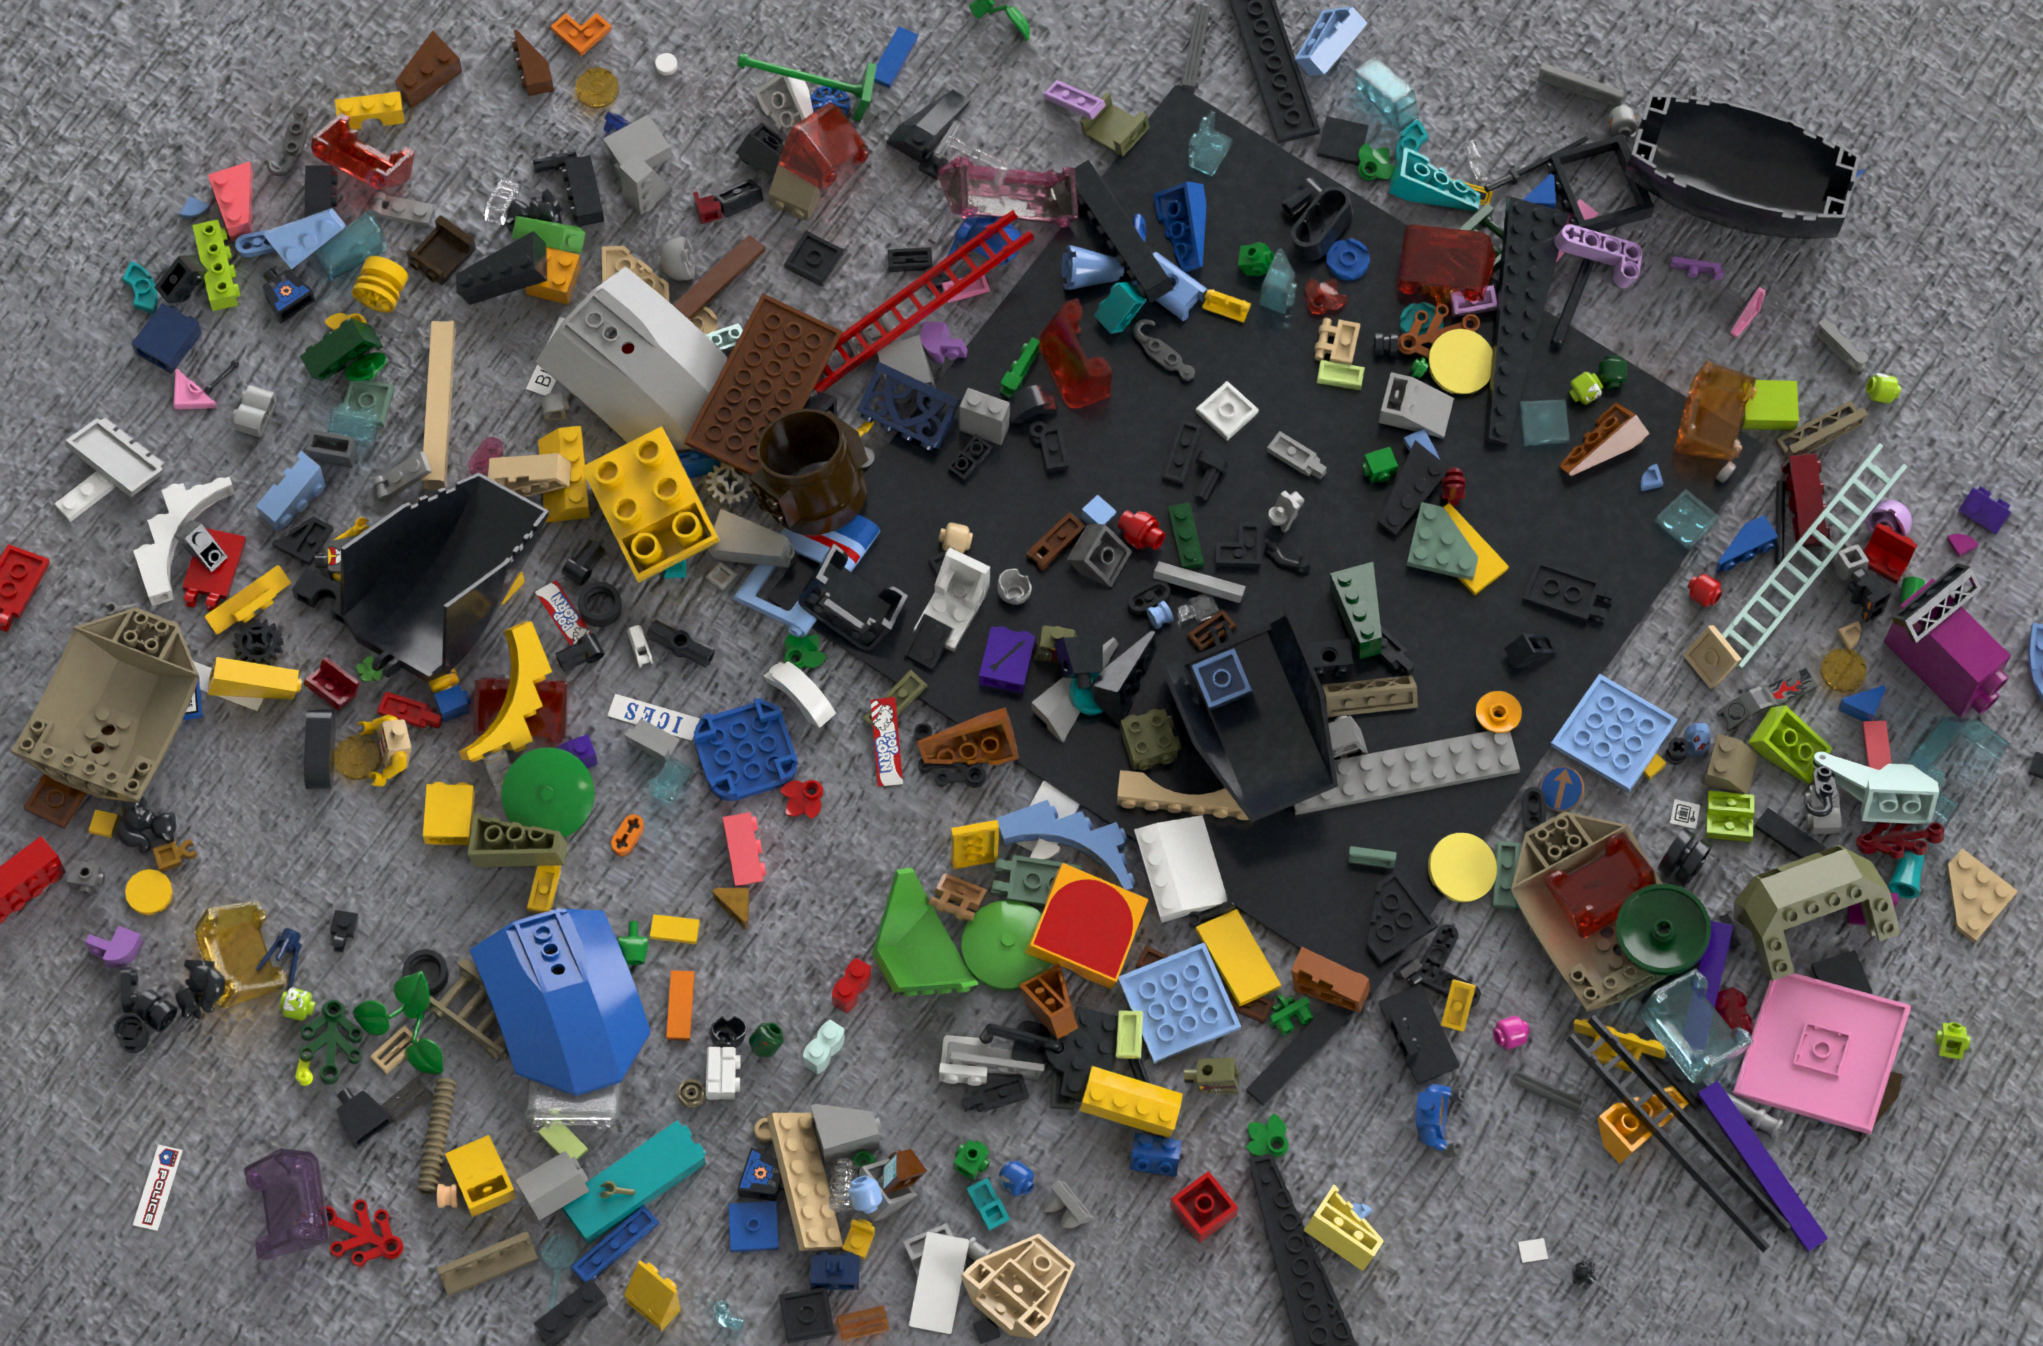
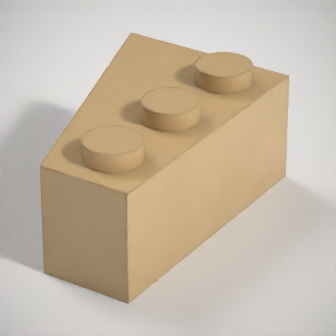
[488,453,571,497]

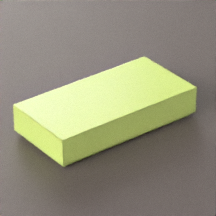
[1317,360,1365,390]
[1116,1011,1143,1059]
[538,1116,588,1161]

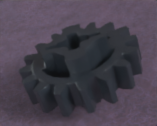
[233,618,284,665]

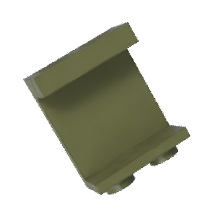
[1080,92,1150,157]

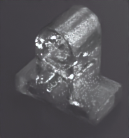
[480,749,511,800]

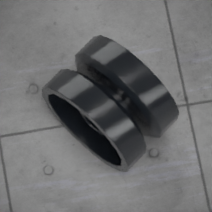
[1657,827,1713,888]

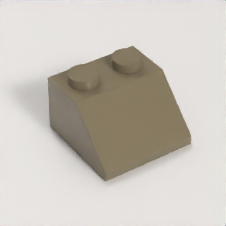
[769,163,820,221]
[1703,734,1759,794]

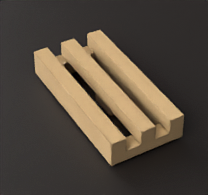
[370,1025,419,1075]

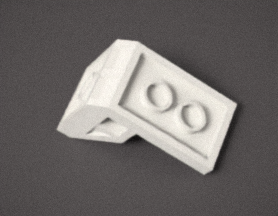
[914,548,990,652]

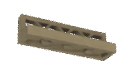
[1776,400,1868,458]
[1322,675,1418,717]
[437,1231,539,1297]

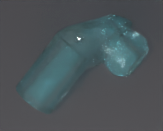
[714,1300,744,1330]

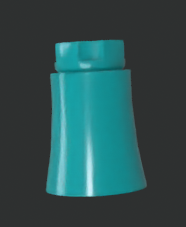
[1887,849,1925,899]

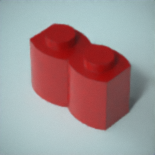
[832,958,871,1013]

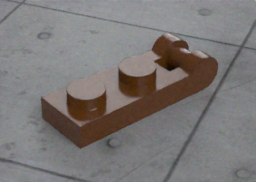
[1025,512,1086,571]

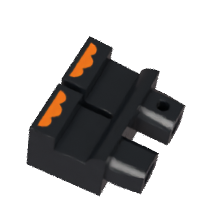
[1847,568,1891,622]

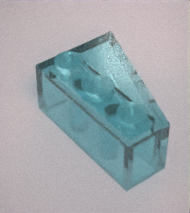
[1354,57,1419,133]
[315,209,388,281]

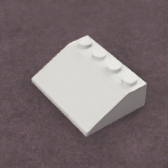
[1134,816,1227,923]

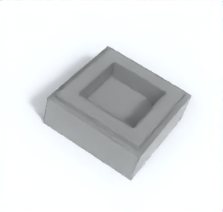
[705,562,737,594]

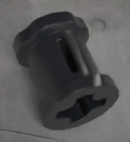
[1665,737,1688,765]

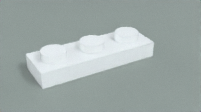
[55,471,117,522]

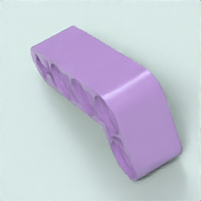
[1554,224,1642,288]

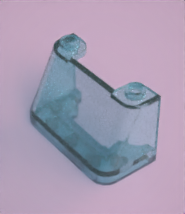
[1642,968,1754,1084]

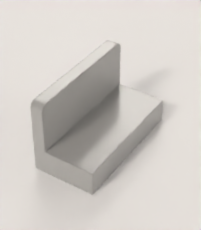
[625,719,680,763]

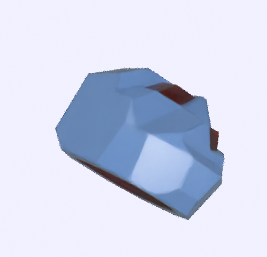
[1684,723,1711,757]

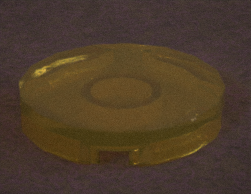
[575,67,619,109]
[1820,648,1866,693]
[334,735,380,780]

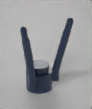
[256,928,302,989]

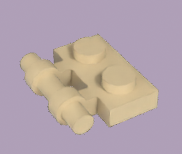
[1314,318,1360,365]

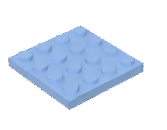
[1551,674,1678,792]
[1118,943,1241,1064]

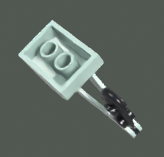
[1805,752,1939,824]

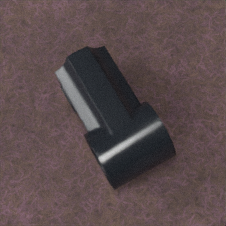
[1281,177,1324,219]
[562,540,606,586]
[555,633,605,672]

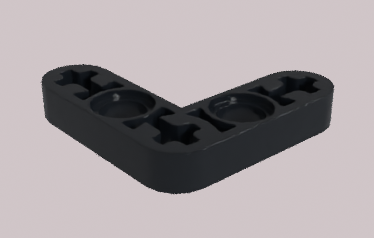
[1418,924,1481,1007]

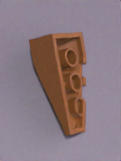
[917,708,1019,765]

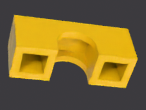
[335,91,405,131]

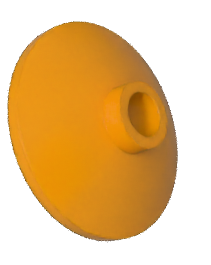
[1476,691,1522,733]

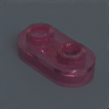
[468,437,504,476]

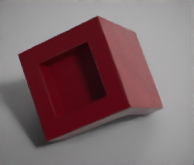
[693,191,722,224]

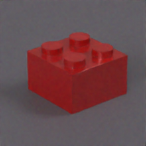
[1170,1171,1238,1243]

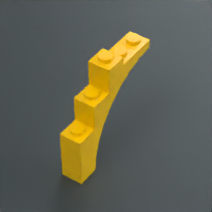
[458,621,552,762]

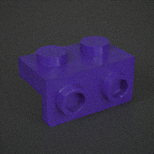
[1958,486,2013,534]

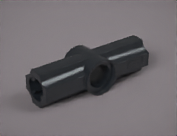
[646,619,716,668]

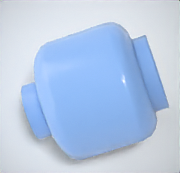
[848,1176,883,1214]

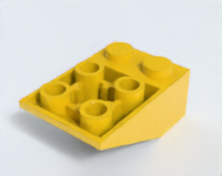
[445,1135,516,1217]
[624,1260,681,1332]

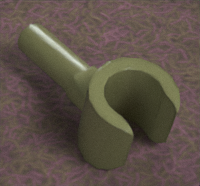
[599,1181,635,1199]

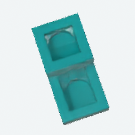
[966,1178,1010,1231]

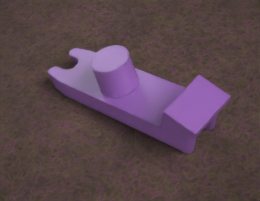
[1670,257,1725,280]

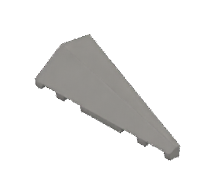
[1031,637,1118,743]

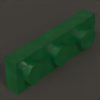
[1168,503,1204,569]

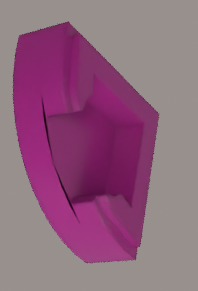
[1946,534,1979,557]

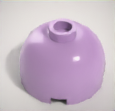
[1865,499,1912,536]

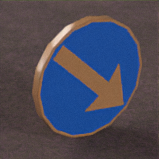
[1540,766,1584,812]

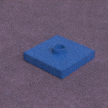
[729,1201,779,1252]

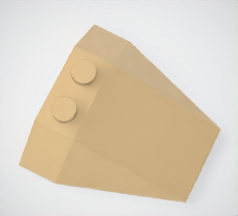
[961,1234,1075,1339]

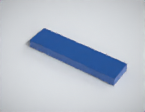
[570,1205,660,1283]

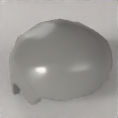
[997,569,1032,605]

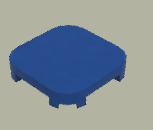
[694,698,798,801]

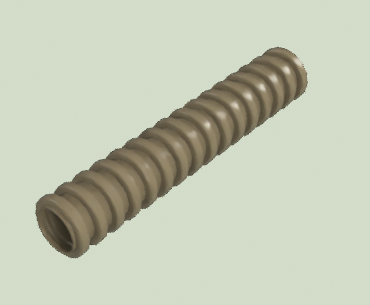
[416,1078,457,1195]

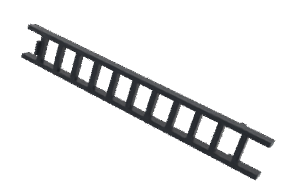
[1566,1015,1792,1253]

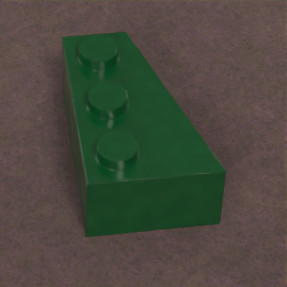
[300,318,383,381]

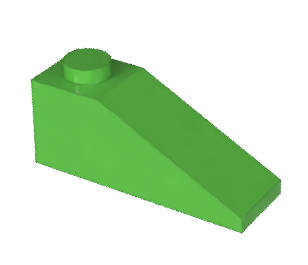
[512,216,586,253]

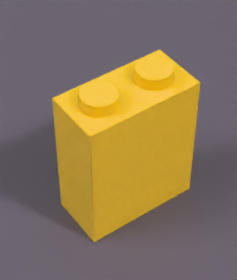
[423,782,475,845]

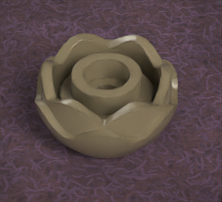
[676,1079,706,1108]

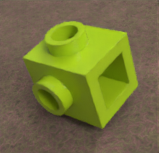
[1934,1022,1970,1060]

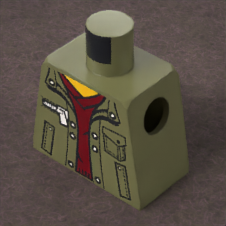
[1033,626,1077,663]
[1184,1057,1240,1094]

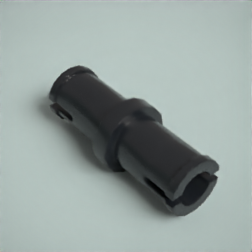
[533,150,577,174]

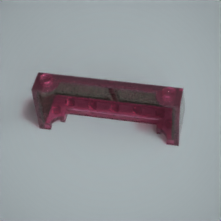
[938,156,1078,227]

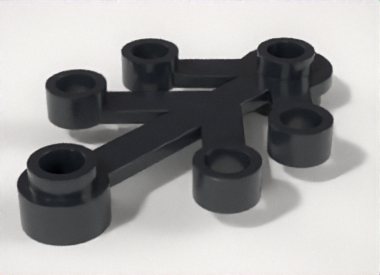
[914,723,986,788]

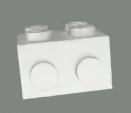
[939,1035,990,1086]

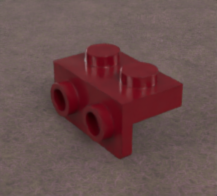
[303,657,360,711]
[1713,987,1753,1042]

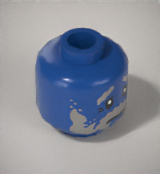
[999,1161,1034,1196]

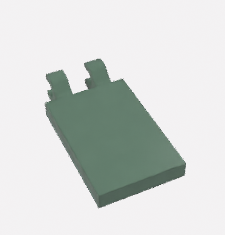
[991,855,1082,907]

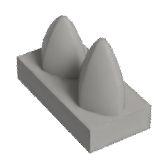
[1043,1180,1094,1228]

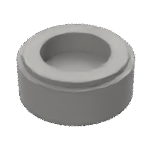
[1716,461,1736,483]

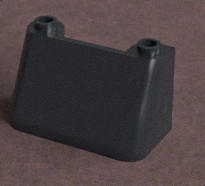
[798,544,908,651]

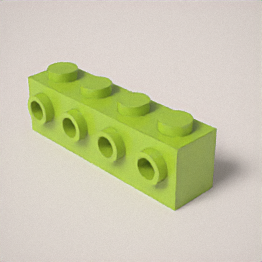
[192,219,241,311]

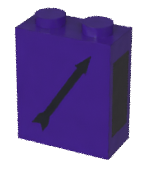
[979,626,1036,694]

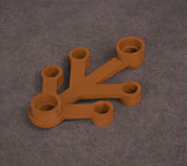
[1398,304,1480,359]

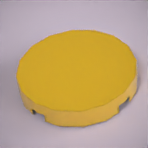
[125,869,173,916]

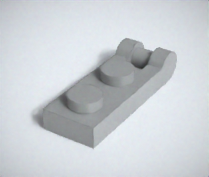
[369,192,435,227]
[1815,318,1868,373]
[372,451,432,502]

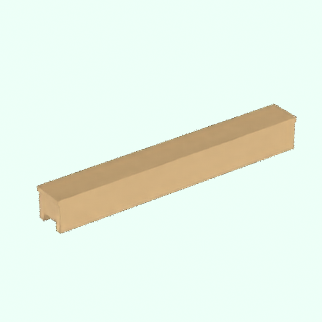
[421,321,456,490]

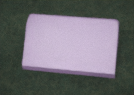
[1450,285,1497,317]

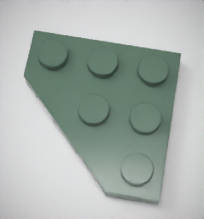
[1407,502,1478,581]

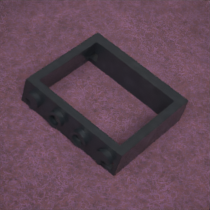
[1547,134,1654,232]

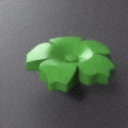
[356,656,382,682]

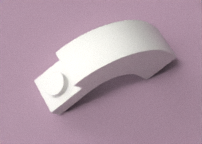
[764,661,836,728]

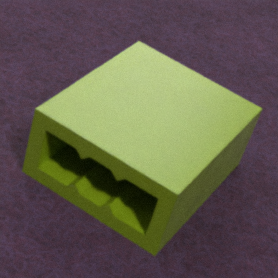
[1737,380,1799,431]

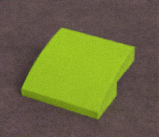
[1706,790,1754,842]

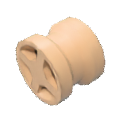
[437,1184,459,1208]

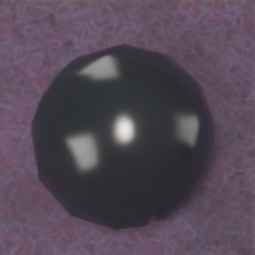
[709,1016,748,1048]

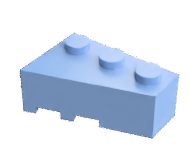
[1295,6,1368,76]
[256,451,326,531]

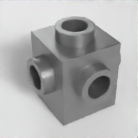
[67,860,105,895]

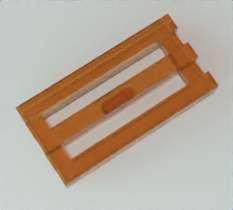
[837,1305,889,1341]

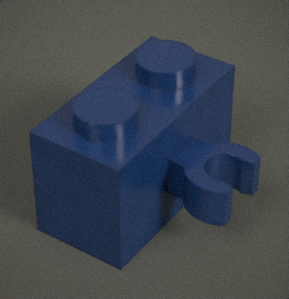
[810,1252,860,1290]

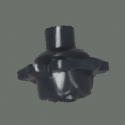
[1572,1260,1596,1285]

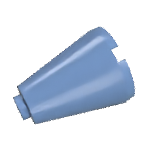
[1061,245,1124,290]

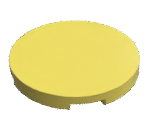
[1429,329,1493,394]
[1428,833,1497,903]

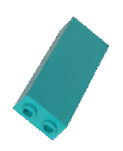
[561,1120,706,1246]

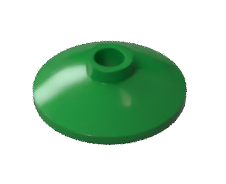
[345,352,387,381]

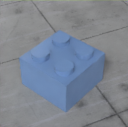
[1192,648,1253,711]

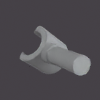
[105,602,139,616]

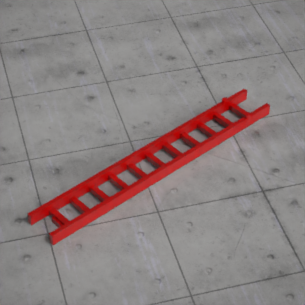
[814,210,1034,393]

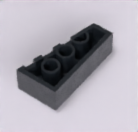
[456,231,548,305]

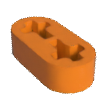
[611,814,644,856]

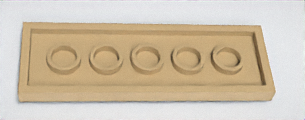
[767,1113,843,1251]

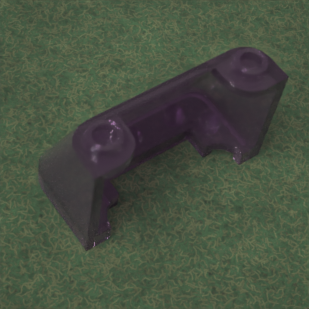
[244,1148,330,1260]

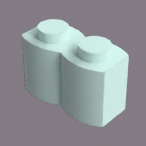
[803,1020,845,1074]

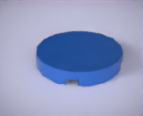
[1326,239,1370,280]

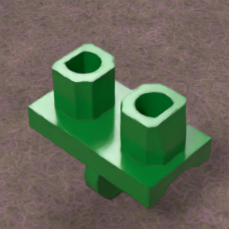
[1269,994,1313,1036]

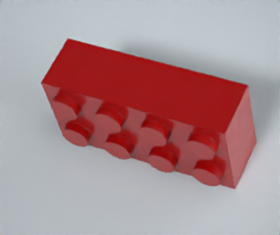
[0,836,66,924]

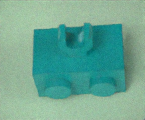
[1094,281,1147,334]

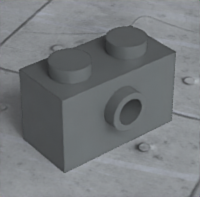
[306,429,358,468]

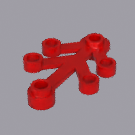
[317,1199,404,1267]

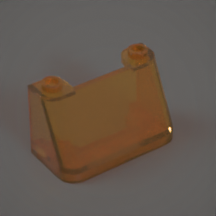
[1674,360,1757,461]

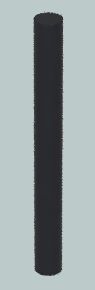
[1775,480,1785,565]

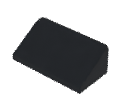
[713,179,764,217]

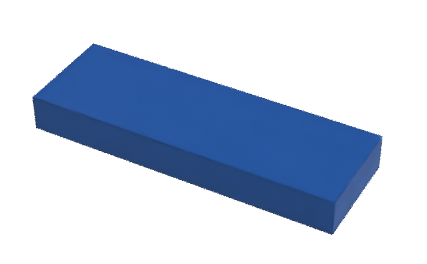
[874,26,918,88]

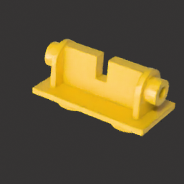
[1202,289,1251,323]

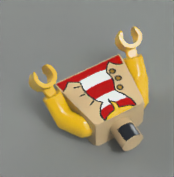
[357,715,411,787]

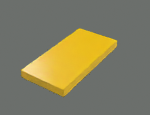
[1444,503,1509,596]
[951,820,999,869]
[1195,909,1281,1006]

